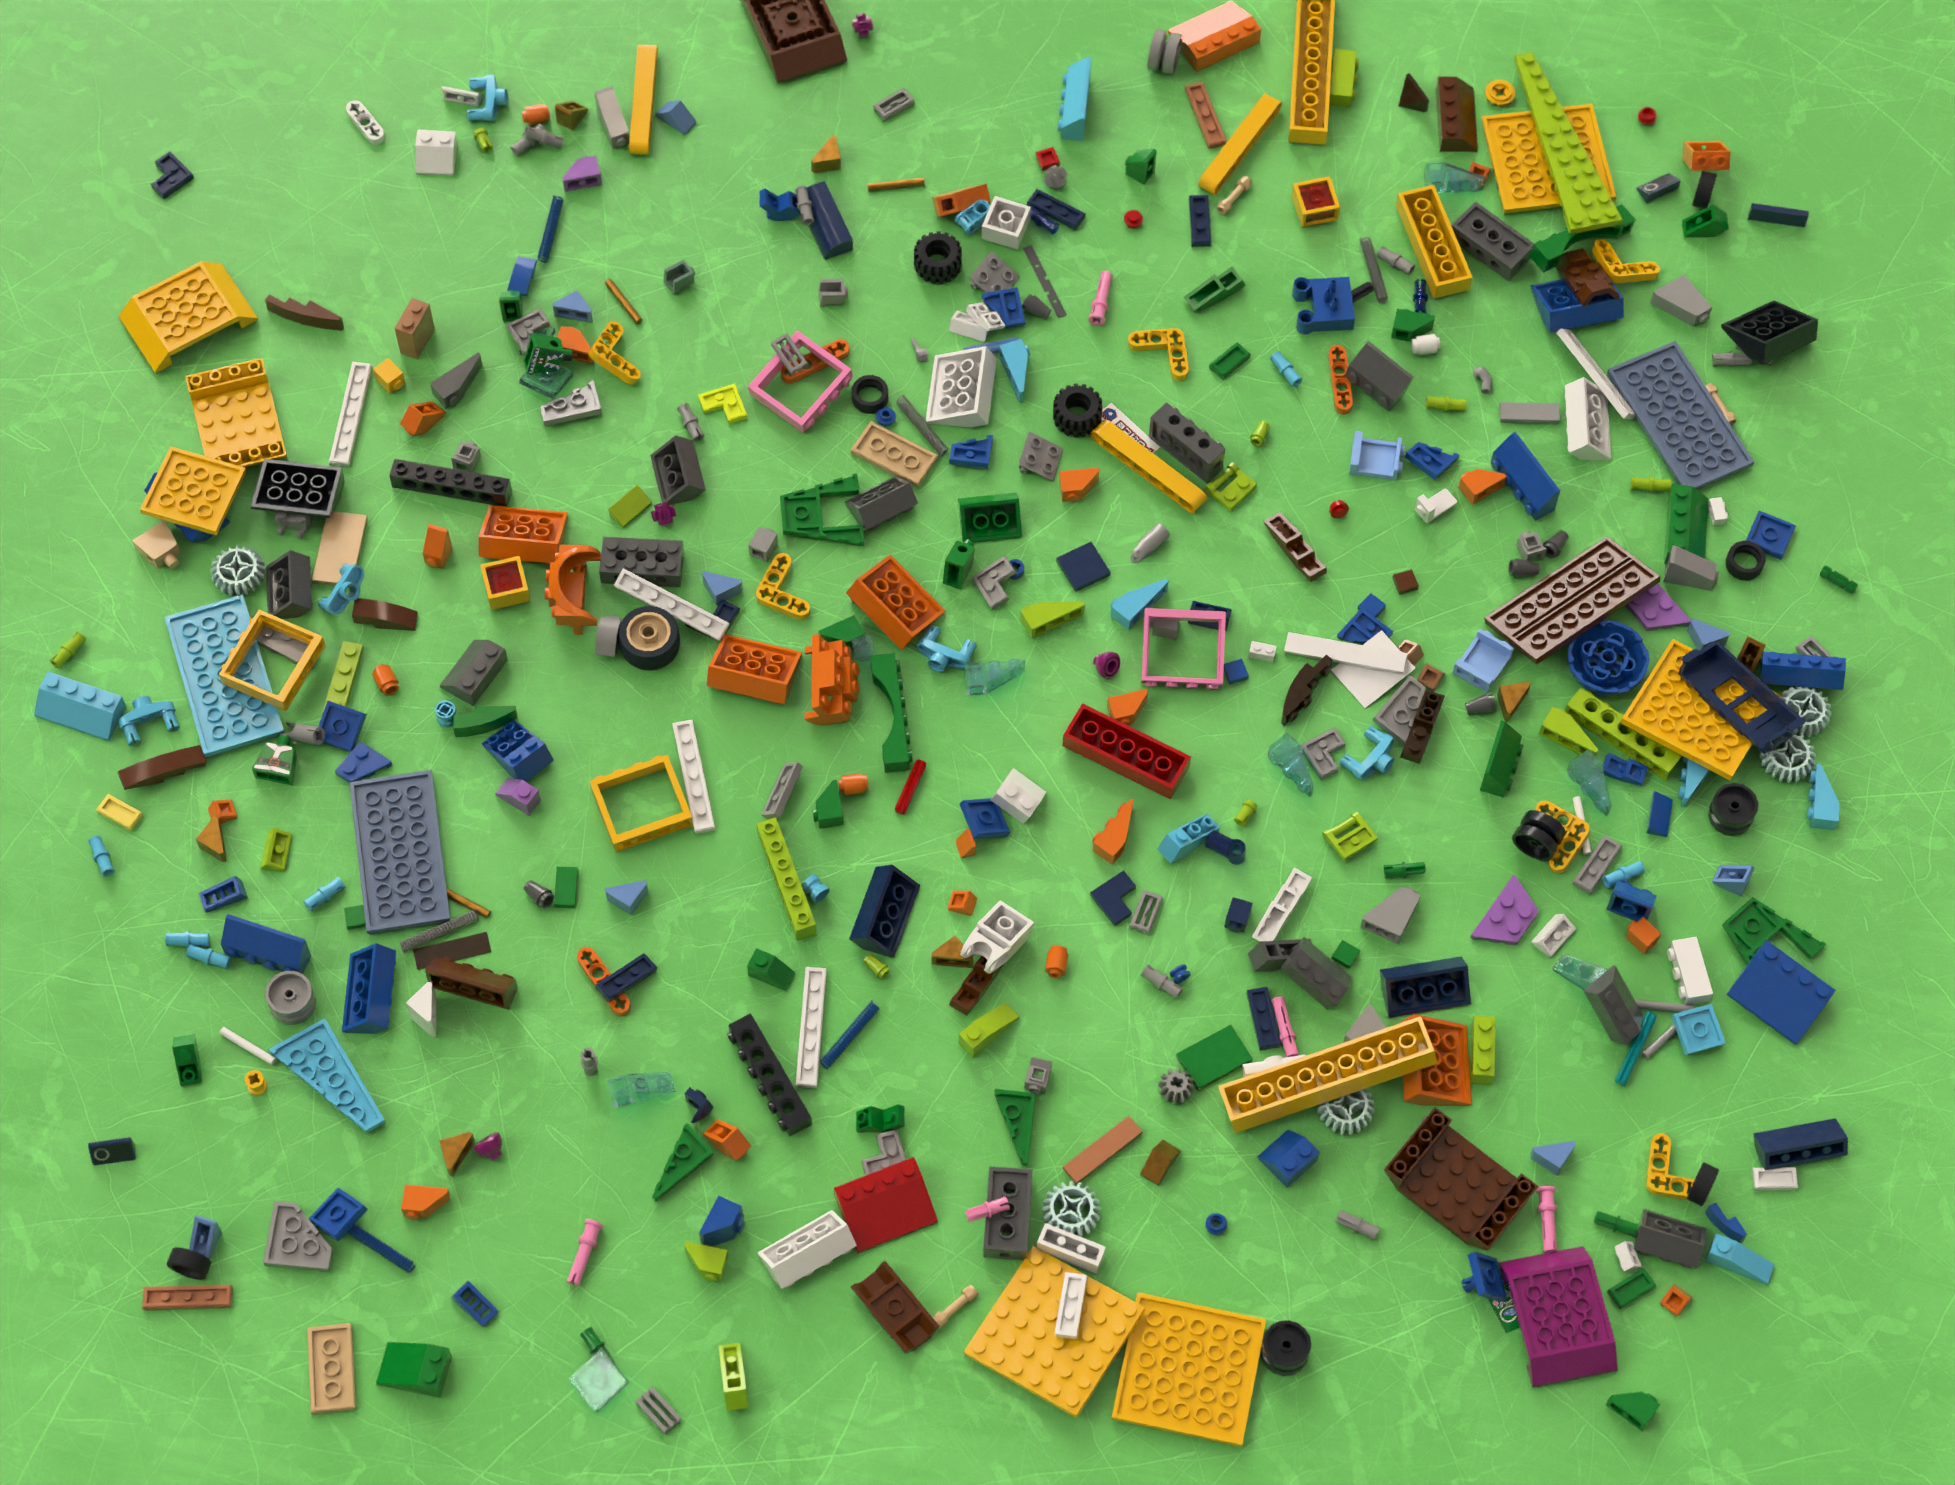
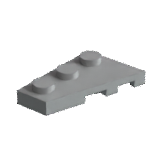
[540,380,602,426]
[257,626,320,664]
[1373,675,1426,745]

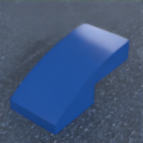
[507,256,537,296]
[1600,753,1648,785]
[1705,1202,1747,1243]

